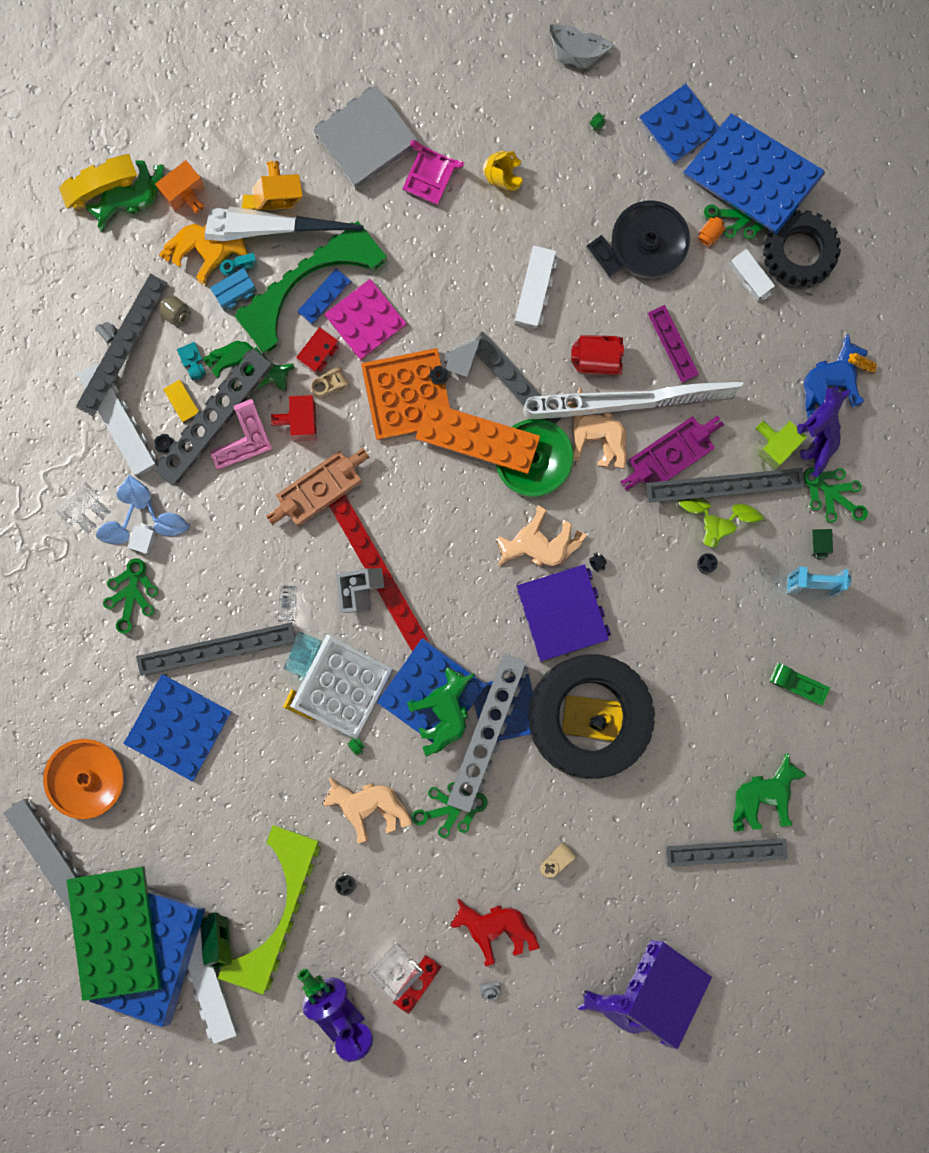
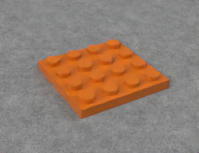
[361,348,450,440]

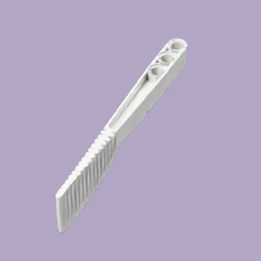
[523,382,742,419]

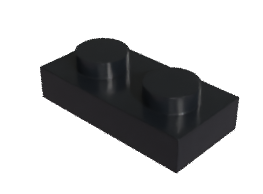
[586,235,623,278]

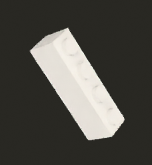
[514,246,558,330]

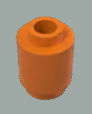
[698,217,726,247]

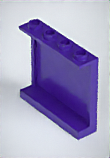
[516,564,611,662]
[616,940,712,1050]

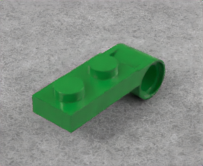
[769,663,831,706]

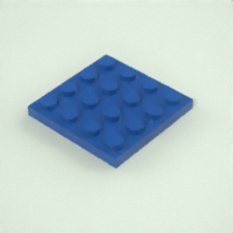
[377,638,487,743]
[123,674,232,782]

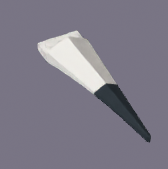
[205,207,364,241]

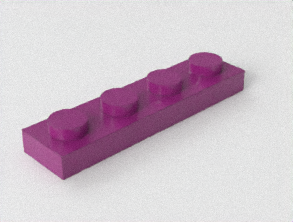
[647,305,699,384]

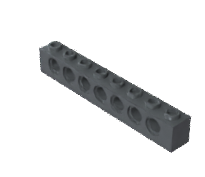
[154,348,275,486]

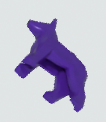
[797,385,851,477]
[577,990,647,1034]

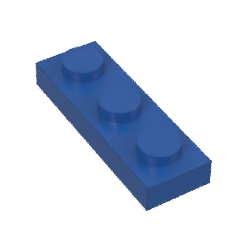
[297,268,351,325]

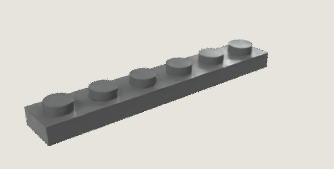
[476,332,561,424]
[666,838,788,867]

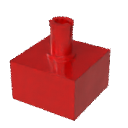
[271,395,317,442]

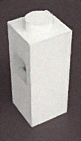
[729,249,775,301]

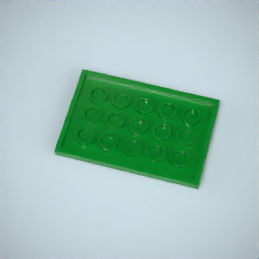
[66,866,161,1001]

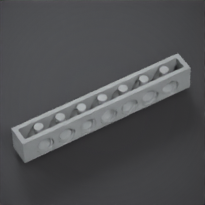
[447,654,528,813]

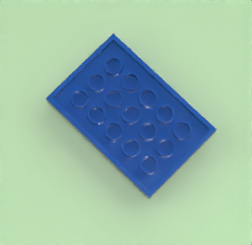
[683,113,825,234]

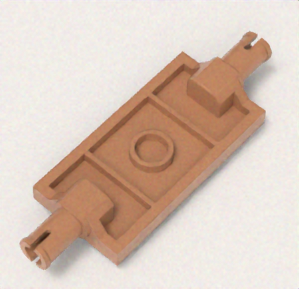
[265,448,370,527]

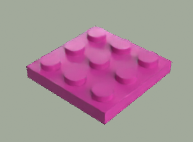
[324,279,406,361]

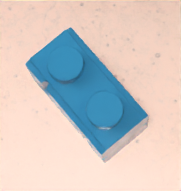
[210,268,257,311]

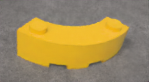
[59,154,137,209]

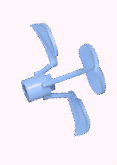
[96,475,190,544]

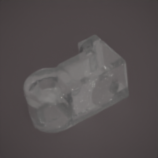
[277,585,297,623]

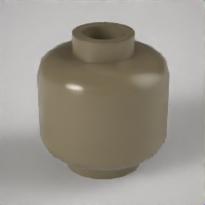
[159,296,189,325]

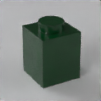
[809,529,833,558]

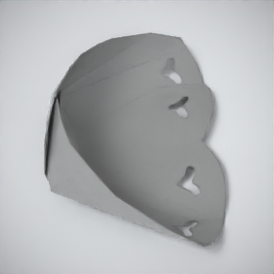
[549,24,614,69]

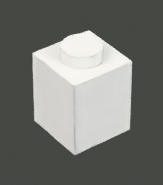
[127,524,156,555]

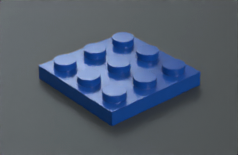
[639,84,720,164]
[474,673,533,741]

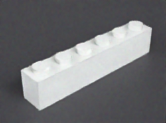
[77,363,158,478]
[186,927,239,1044]

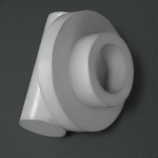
[95,322,117,343]
[479,981,501,1001]

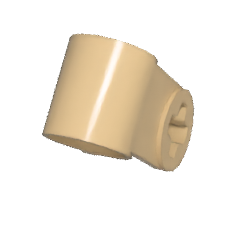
[311,367,350,399]
[540,842,577,878]

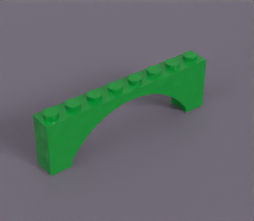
[234,221,388,356]

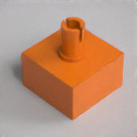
[155,160,205,214]

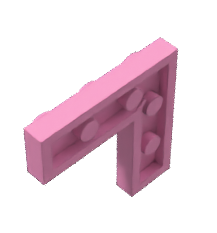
[209,399,272,470]

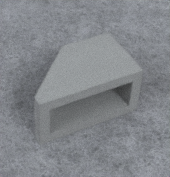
[444,335,482,377]

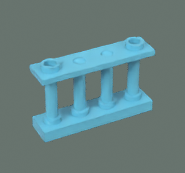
[787,567,851,597]

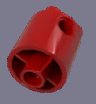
[571,335,624,376]

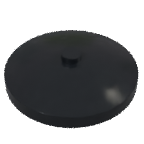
[611,200,690,279]

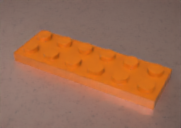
[415,401,540,474]

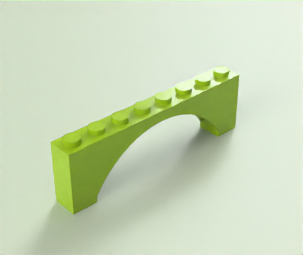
[218,825,321,994]

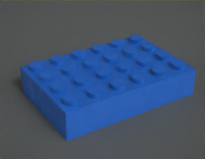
[89,889,206,1027]

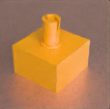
[252,160,303,211]

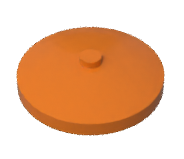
[43,739,124,819]

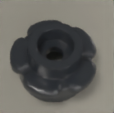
[429,366,449,385]
[154,434,173,453]
[589,553,607,572]
[589,715,608,732]

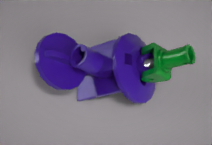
[297,969,373,1062]

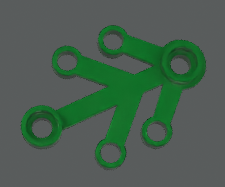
[703,204,764,240]
[803,467,868,523]
[103,558,158,634]
[412,782,488,838]

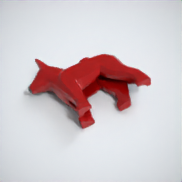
[450,898,540,967]

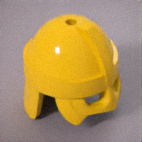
[483,151,523,191]

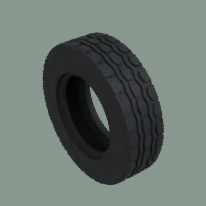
[528,654,655,779]

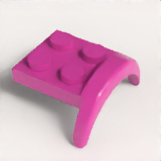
[402,140,465,206]

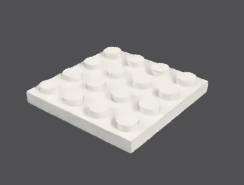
[290,635,392,739]

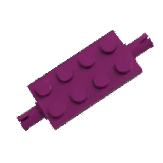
[620,415,724,492]

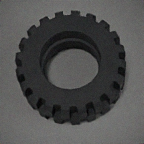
[763,210,841,289]

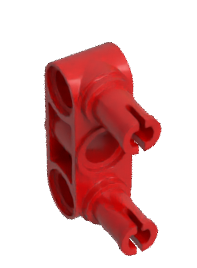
[392,955,442,1015]

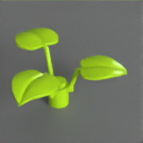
[677,498,765,547]

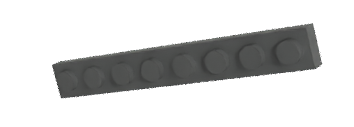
[76,273,168,417]
[646,468,804,503]
[136,622,296,676]

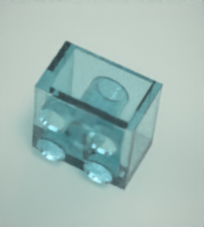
[283,631,323,678]

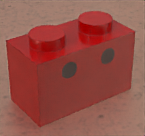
[296,327,340,375]

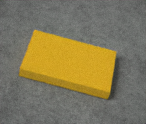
[562,695,623,741]

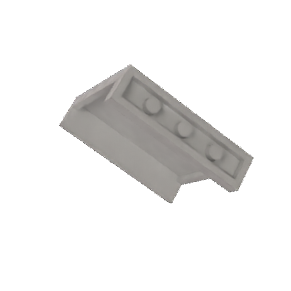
[314,85,418,190]

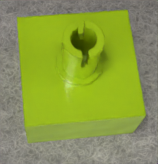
[755,420,807,470]

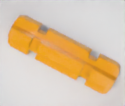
[848,353,878,373]

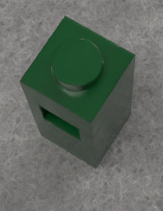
[200,912,232,969]

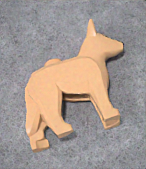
[567,387,627,469]
[496,506,587,568]
[322,778,412,844]

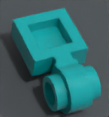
[220,252,257,277]
[177,342,206,381]

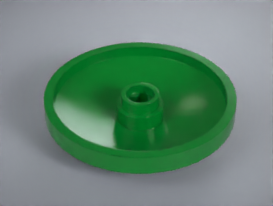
[496,419,574,497]

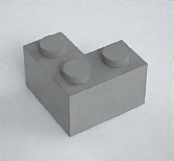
[336,568,384,613]

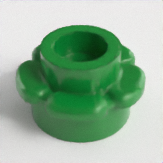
[588,111,606,130]
[347,738,365,756]

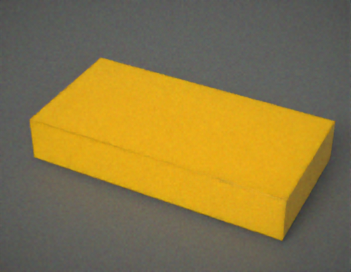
[163,379,199,423]

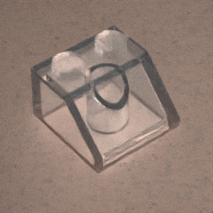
[367,943,424,1001]

